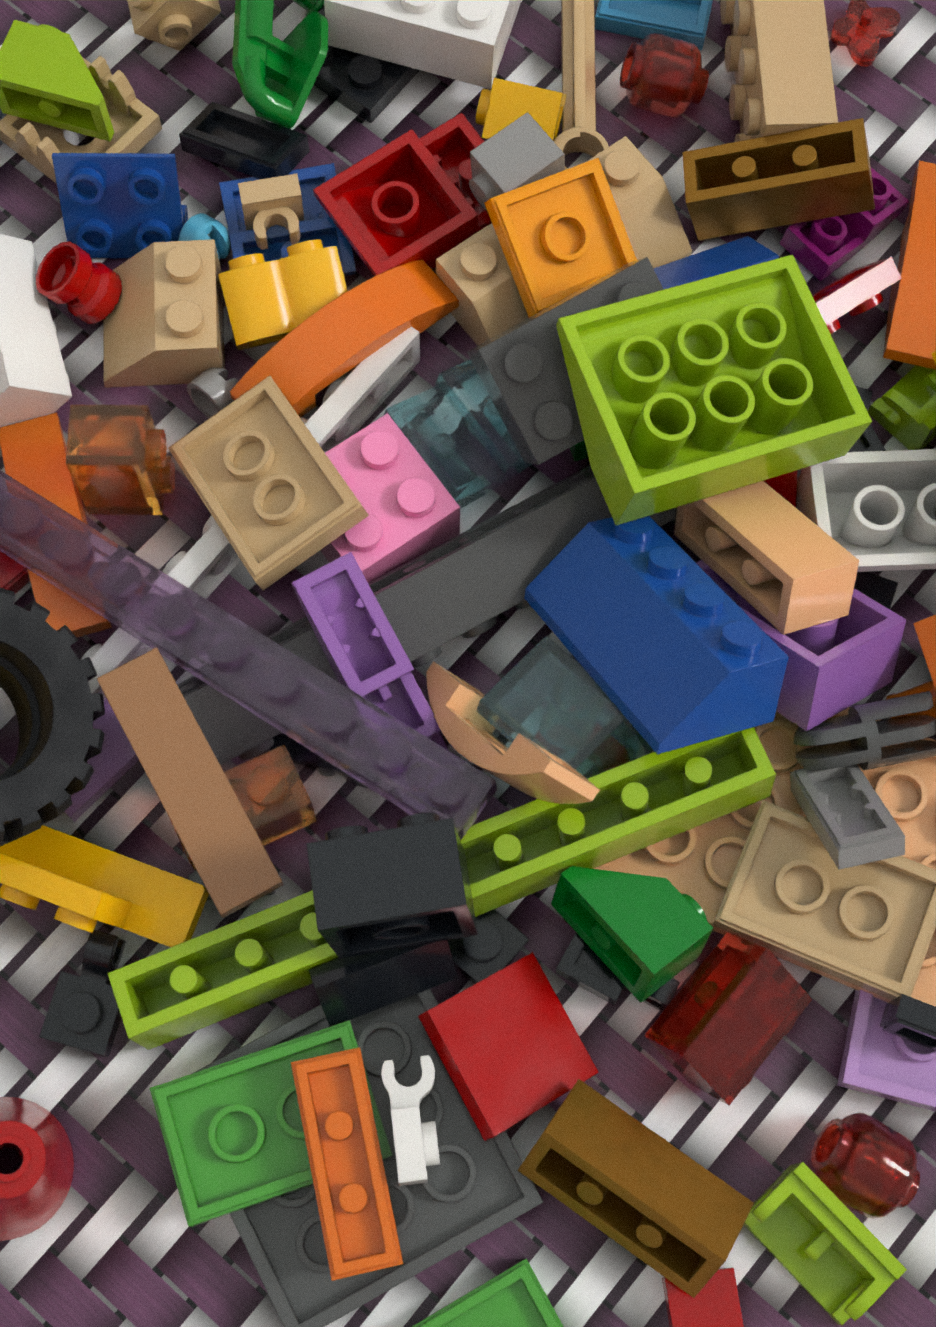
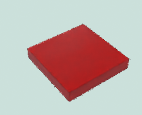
[418,952,599,1141]

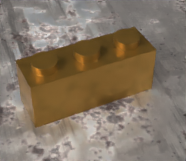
[682,118,875,241]
[517,1079,754,1298]

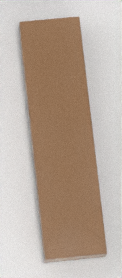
[96,647,284,918]

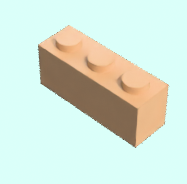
[674,481,859,635]

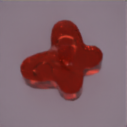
[830,0,901,67]

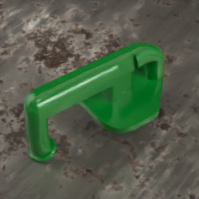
[232,0,328,129]

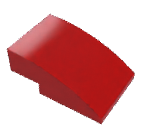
[313,112,492,276]

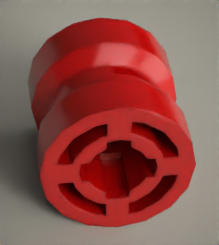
[36,241,122,324]

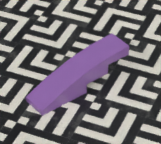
[292,552,469,816]

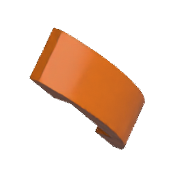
[230,260,459,417]

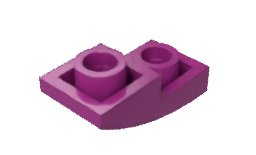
[779,167,909,281]

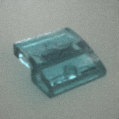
[383,359,532,509]

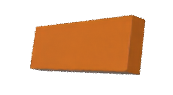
[291,1047,404,1281]

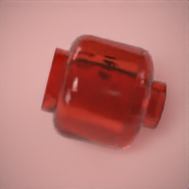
[620,33,709,117]
[811,1112,920,1219]

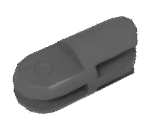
[794,691,936,770]

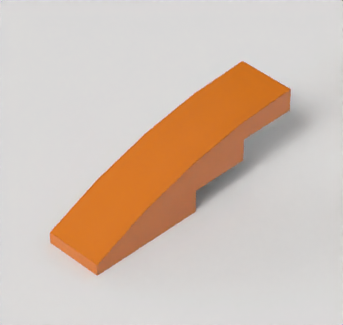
[883,160,936,370]
[0,412,112,637]

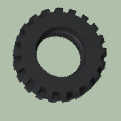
[0,588,105,847]

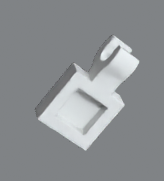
[381,1055,440,1186]

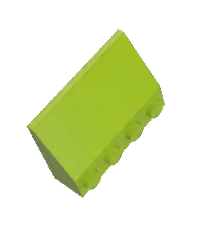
[556,254,872,526]

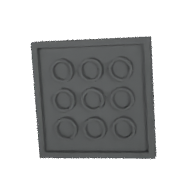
[192,989,543,1327]

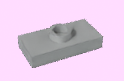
[790,764,905,870]

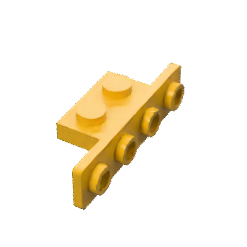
[0,825,209,947]

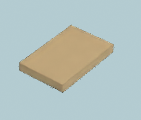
[168,376,369,591]
[713,800,936,1000]

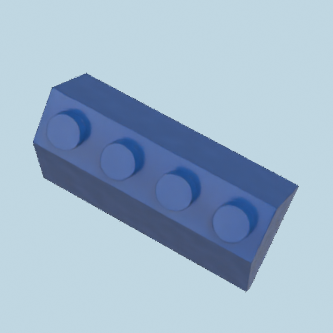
[524,516,789,754]

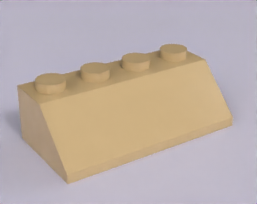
[436,136,692,346]

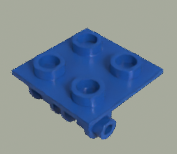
[52,153,188,258]

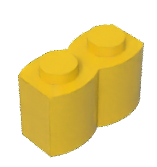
[218,239,348,350]

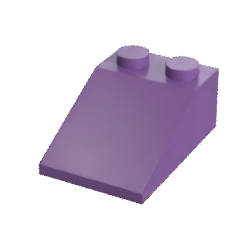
[696,560,906,731]

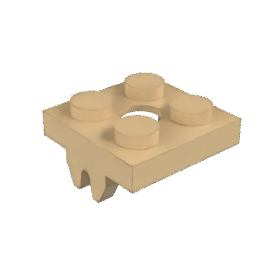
[0,56,162,184]

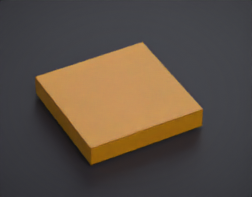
[484,158,637,317]

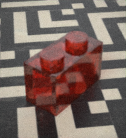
[644,932,812,1105]

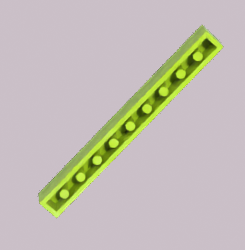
[107,727,776,1050]

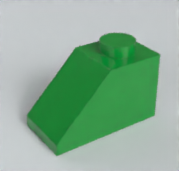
[551,866,713,1003]

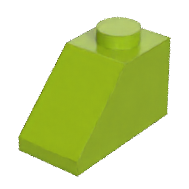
[0,20,114,142]

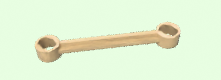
[554,0,609,170]

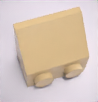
[103,239,225,388]

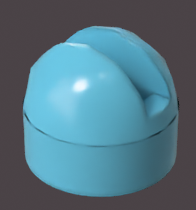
[179,213,231,259]

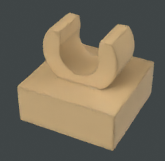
[238,174,304,250]

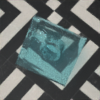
[476,636,655,779]

